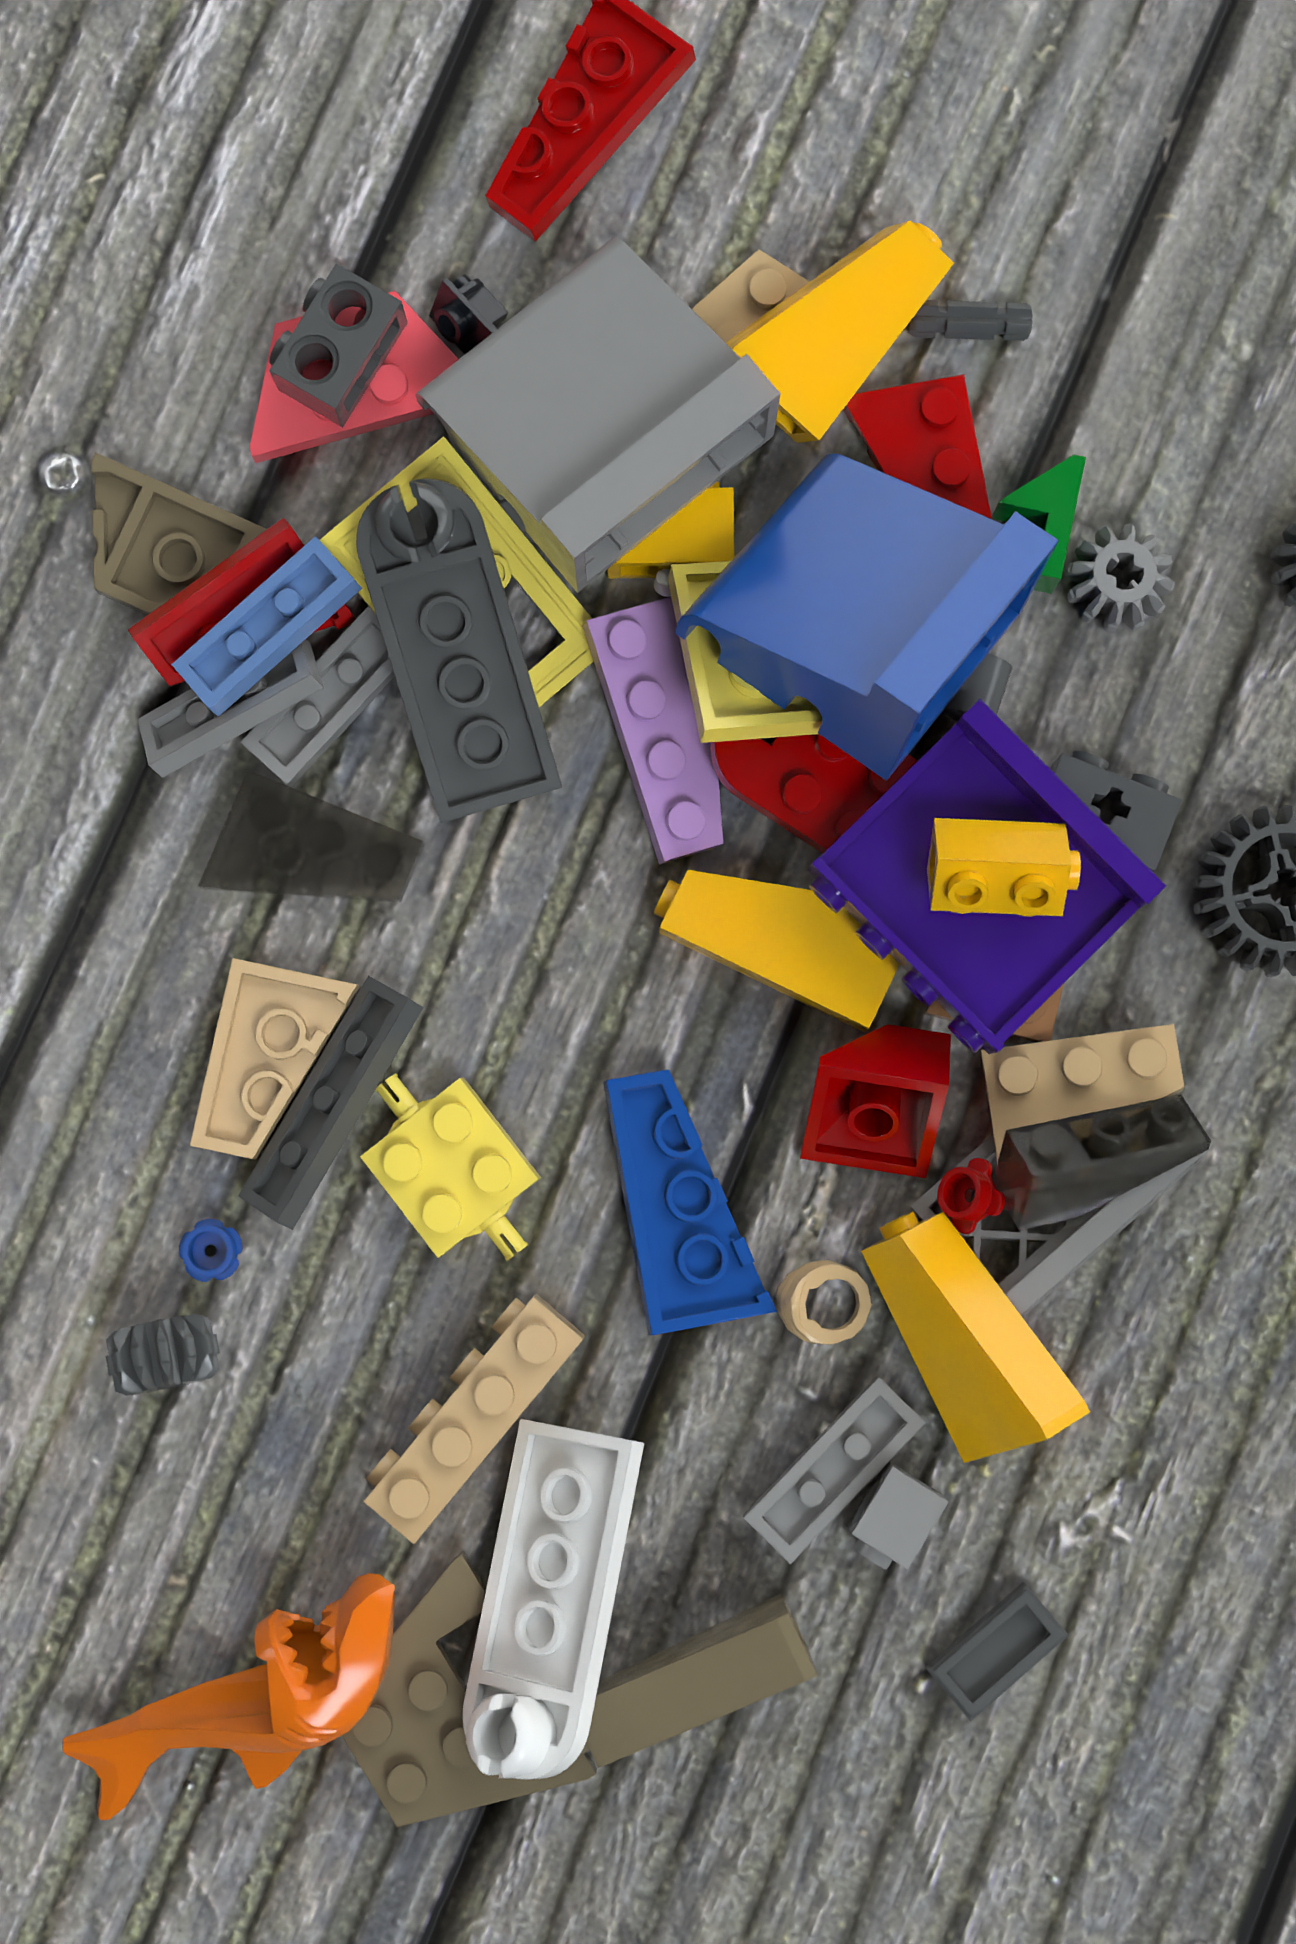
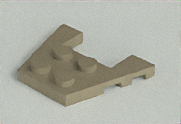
[341,1552,597,1827]

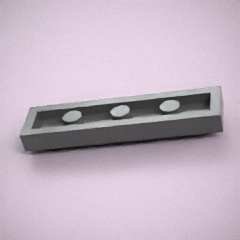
[238,976,424,1230]

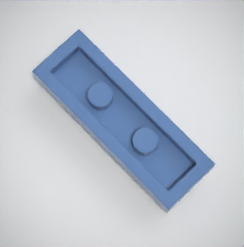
[171,536,362,717]

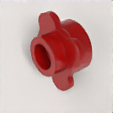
[937,1158,1005,1234]

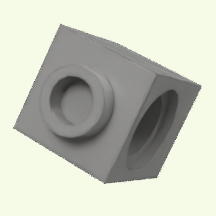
[847,1461,949,1570]

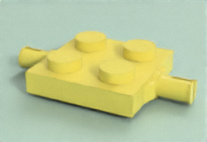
[360,1073,541,1261]

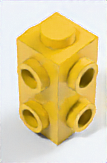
[927,818,1081,917]

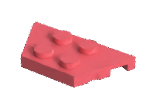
[249,291,459,463]

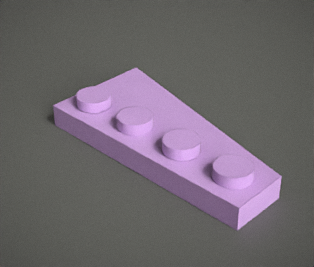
[583,597,723,865]

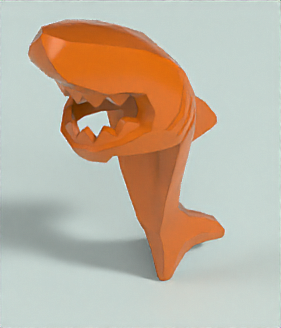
[62,1573,395,1820]

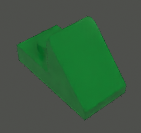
[992,455,1086,594]

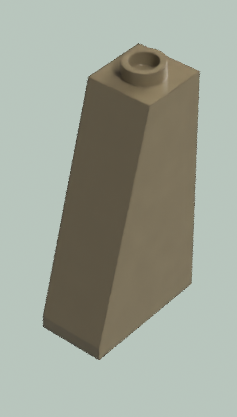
[580,1593,817,1768]

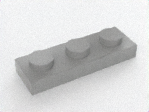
[241,606,395,788]
[137,639,324,778]
[743,1376,926,1564]

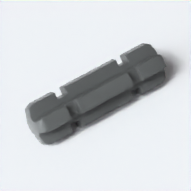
[909,300,1033,341]

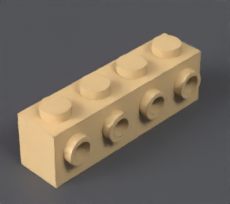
[363,1294,585,1544]

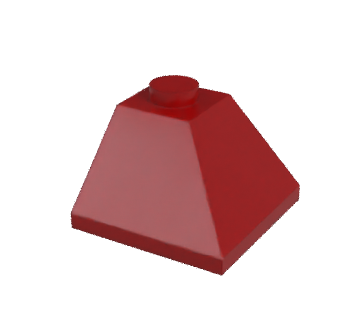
[800,1024,951,1178]

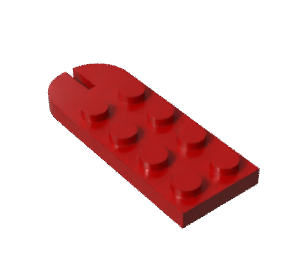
[710,734,918,854]

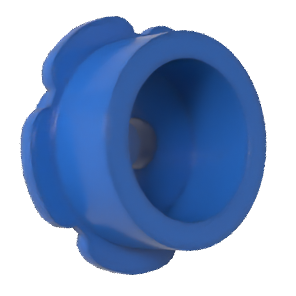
[179,1219,243,1282]

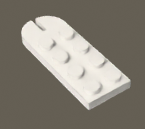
[462,1419,644,1779]

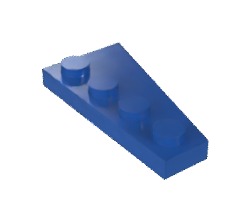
[603,1069,777,1336]

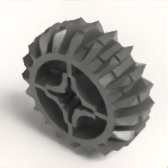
[1192,805,1296,977]

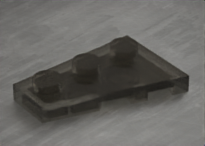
[198,770,425,902]

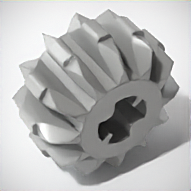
[1065,524,1175,633]

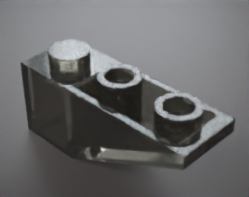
[993,1094,1211,1230]

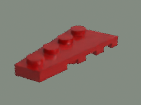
[485,0,696,242]

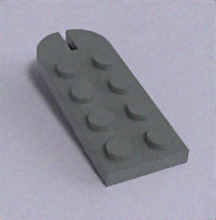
[356,478,562,823]

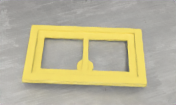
[320,436,594,707]

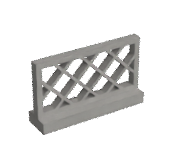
[910,1102,1210,1318]

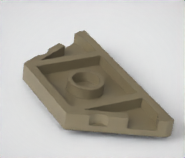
[91,452,267,615]

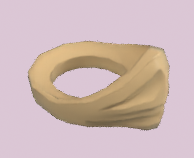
[774,1260,872,1345]

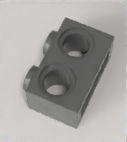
[269,263,408,428]

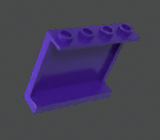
[807,699,1166,1055]

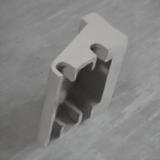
[415,237,781,593]

